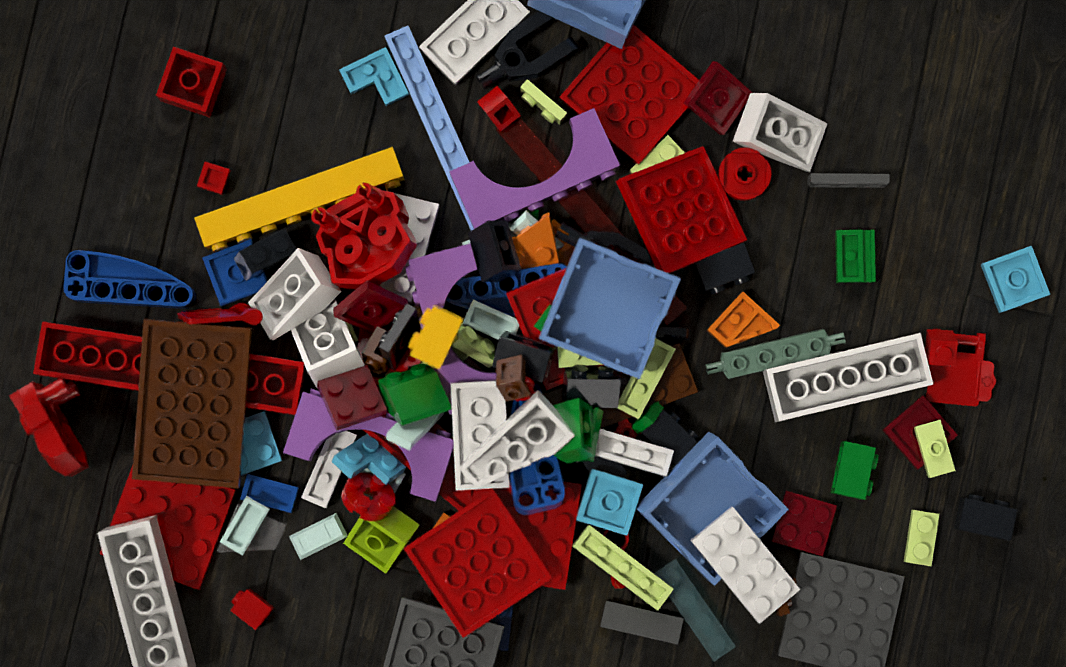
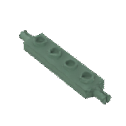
[705,329,846,379]

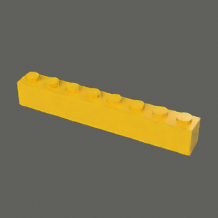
[194,147,404,252]

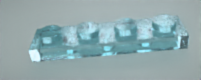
[653,559,736,662]

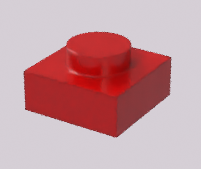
[197,162,231,195]

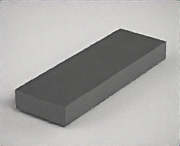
[807,173,889,188]
[600,601,684,645]

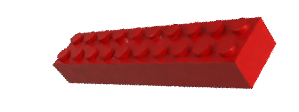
[33,322,307,415]

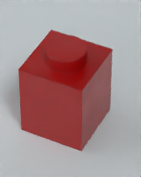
[477,86,521,132]
[925,329,958,366]
[230,588,274,630]

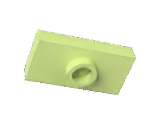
[914,420,955,478]

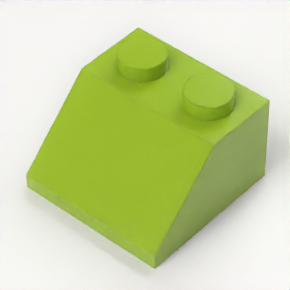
[343,506,420,573]

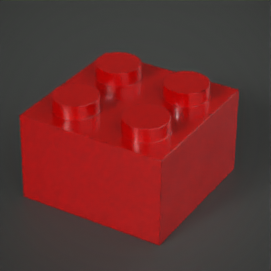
[156,47,227,118]

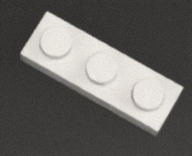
[595,429,674,477]
[301,431,358,508]

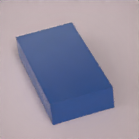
[240,474,299,513]

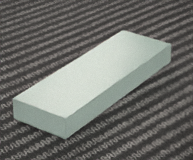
[386,412,445,450]

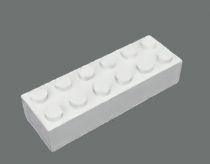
[763,333,933,422]
[98,515,196,667]

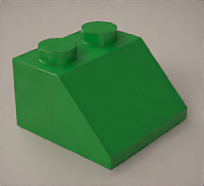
[378,364,451,426]

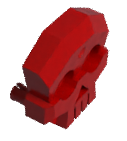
[311,183,417,289]
[9,377,89,476]

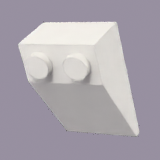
[733,93,827,172]
[248,248,341,340]
[291,299,365,389]

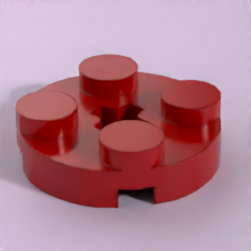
[718,148,771,201]
[341,473,395,521]

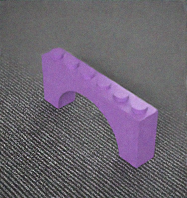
[449,108,620,229]
[405,244,496,414]
[283,389,454,502]

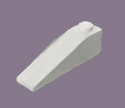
[458,391,574,488]

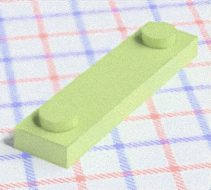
[573,525,673,610]

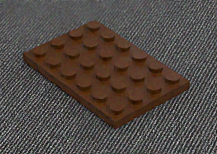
[132,319,252,488]

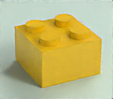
[408,305,464,369]

